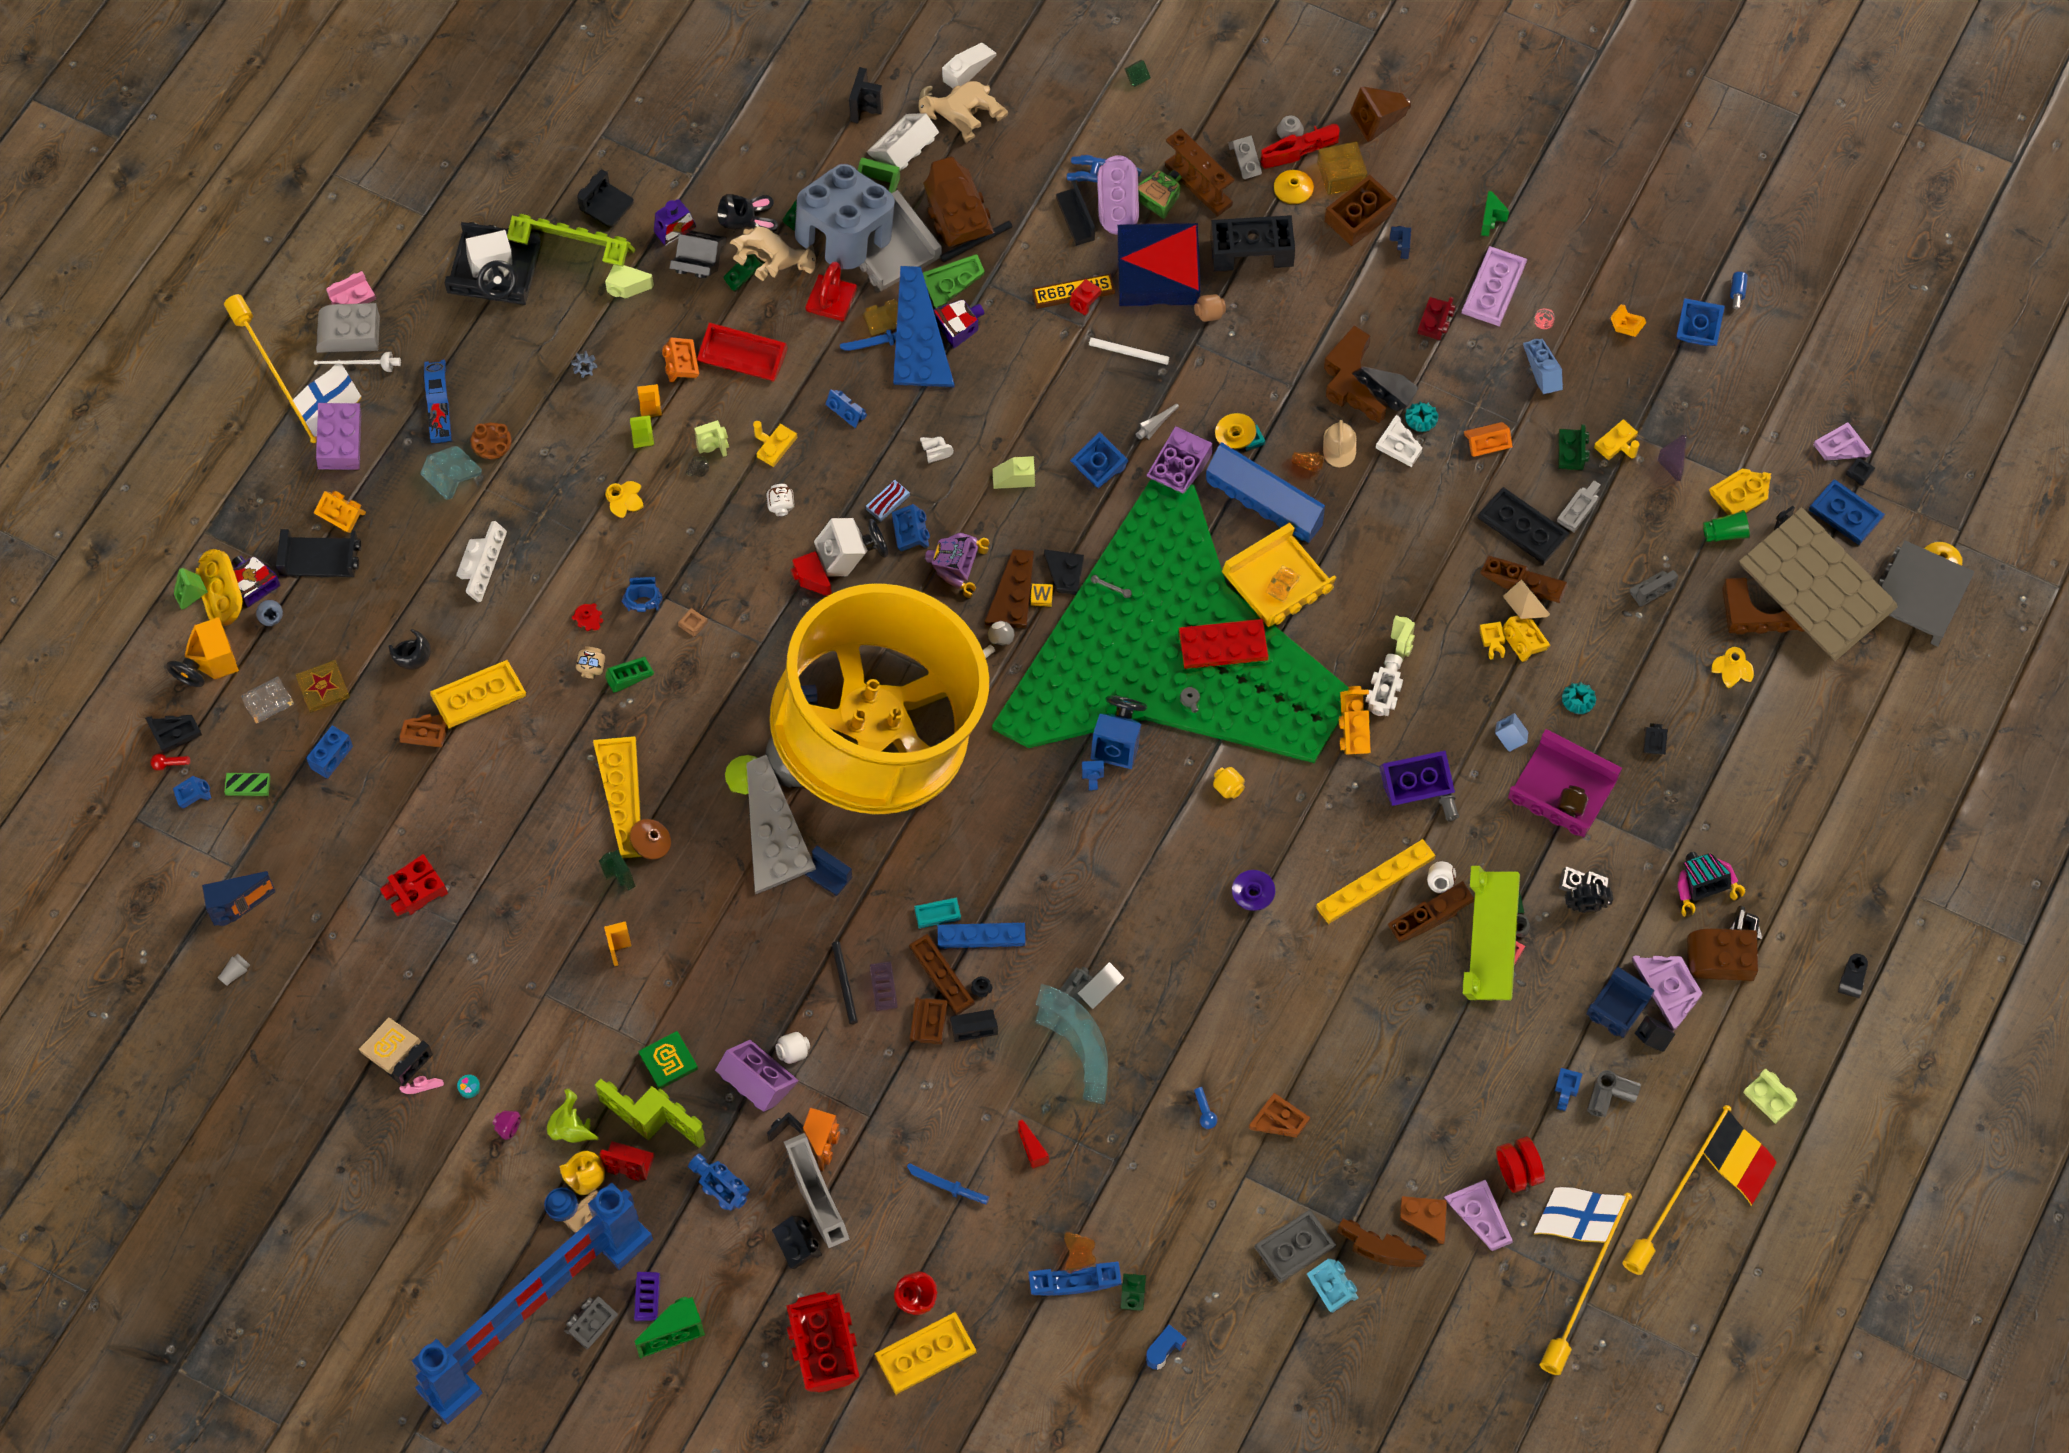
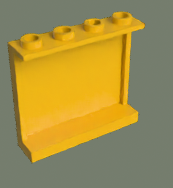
[1222,523,1337,627]

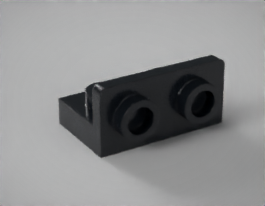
[387,1040,433,1086]

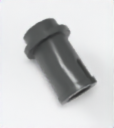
[1439,793,1460,821]

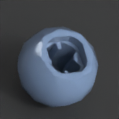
[256,600,283,626]

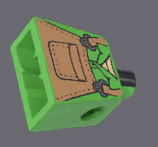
[1138,170,1181,219]

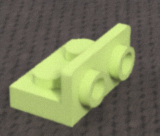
[694,420,729,457]
[1743,1069,1797,1124]

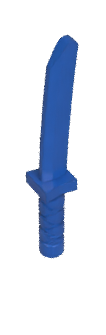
[840,330,897,351]
[907,1163,989,1205]

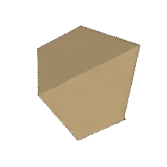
[1503,580,1550,619]

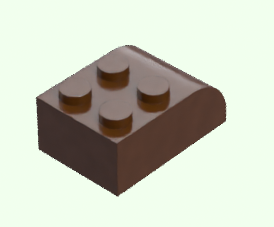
[1325,175,1397,246]
[1687,929,1758,981]

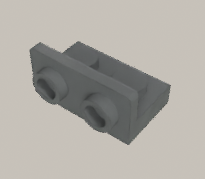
[1629,570,1678,607]
[563,1296,618,1349]

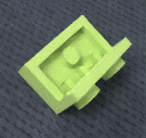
[1391,616,1415,662]

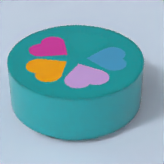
[457,1075,480,1098]

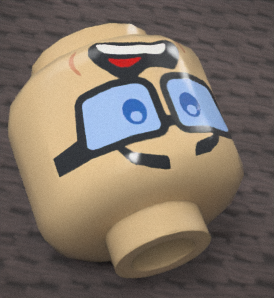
[576,647,605,679]

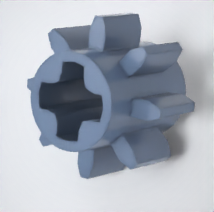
[571,351,597,378]

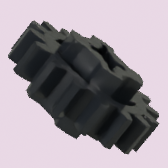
[1565,883,1613,913]

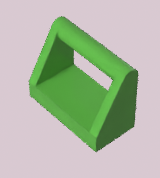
[857,158,900,193]

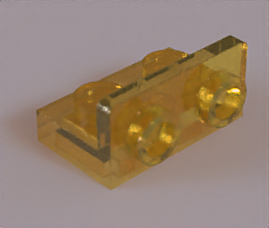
[862,299,898,337]

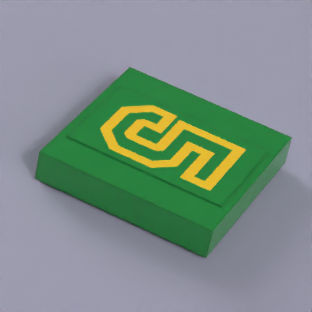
[638,1031,698,1089]

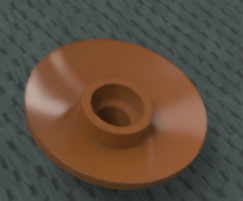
[629,819,671,859]

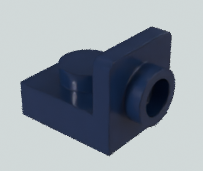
[1389,226,1411,259]

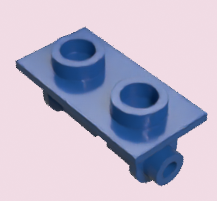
[825,389,867,428]

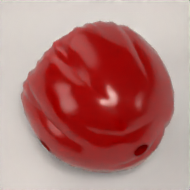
[894,1271,938,1315]

